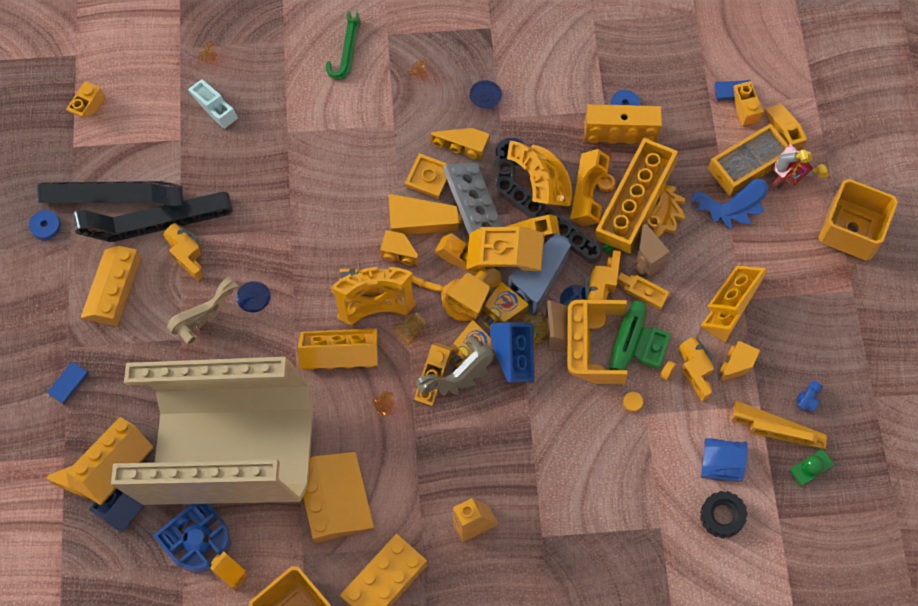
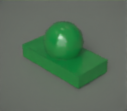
[789,449,834,487]

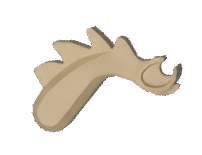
[167,276,240,345]

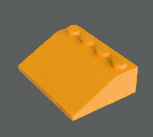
[303,452,374,544]

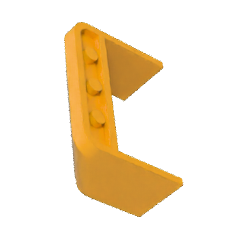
[567,300,627,385]

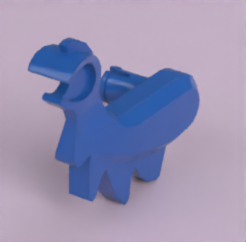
[690,179,769,229]

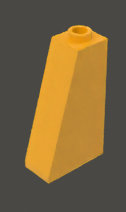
[388,194,462,235]
[453,498,498,543]

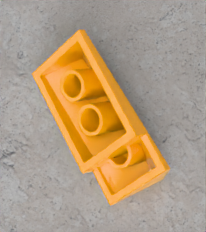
[701,266,767,343]

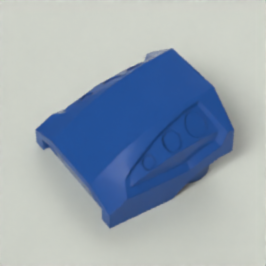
[700,438,748,482]

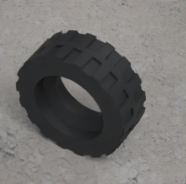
[700,491,748,538]

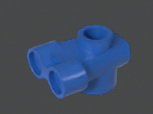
[796,381,823,413]

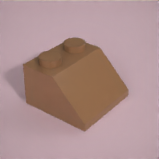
[635,223,670,278]
[545,300,568,351]

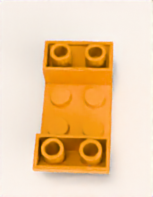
[466,227,544,271]

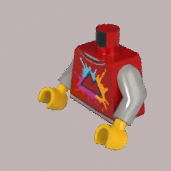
[771,144,829,189]

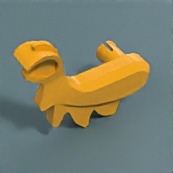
[646,185,685,238]

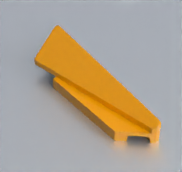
[731,401,827,450]

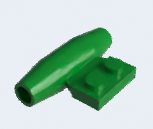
[609,301,671,370]

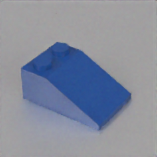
[490,322,534,382]

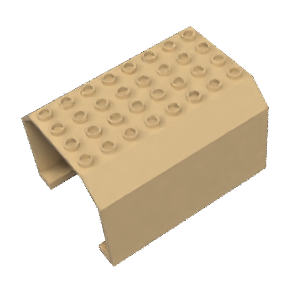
[111,357,313,505]

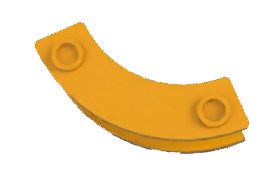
[507,140,572,207]
[331,267,416,325]

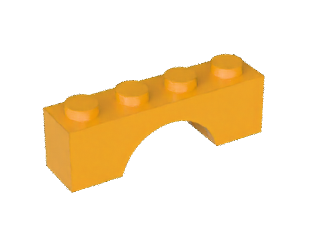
[571,149,610,227]

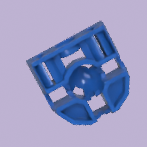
[153,504,231,574]

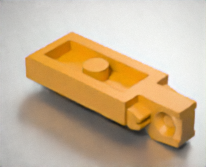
[617,273,670,310]

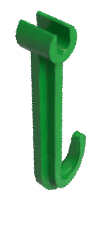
[326,12,361,80]

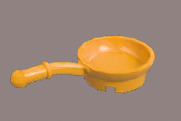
[411,275,487,322]

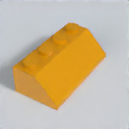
[81,246,141,327]
[298,328,378,370]
[66,417,153,505]

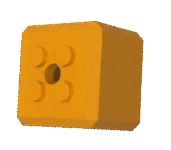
[818,179,898,261]
[249,566,331,606]

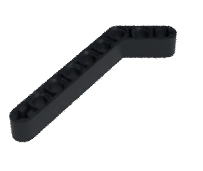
[496,141,601,264]
[37,181,184,206]
[72,192,233,242]

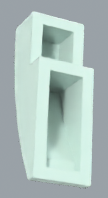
[188,79,238,129]

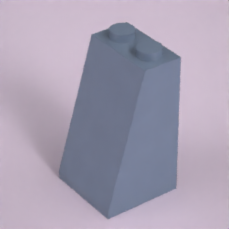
[508,233,571,317]

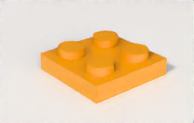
[405,153,448,199]

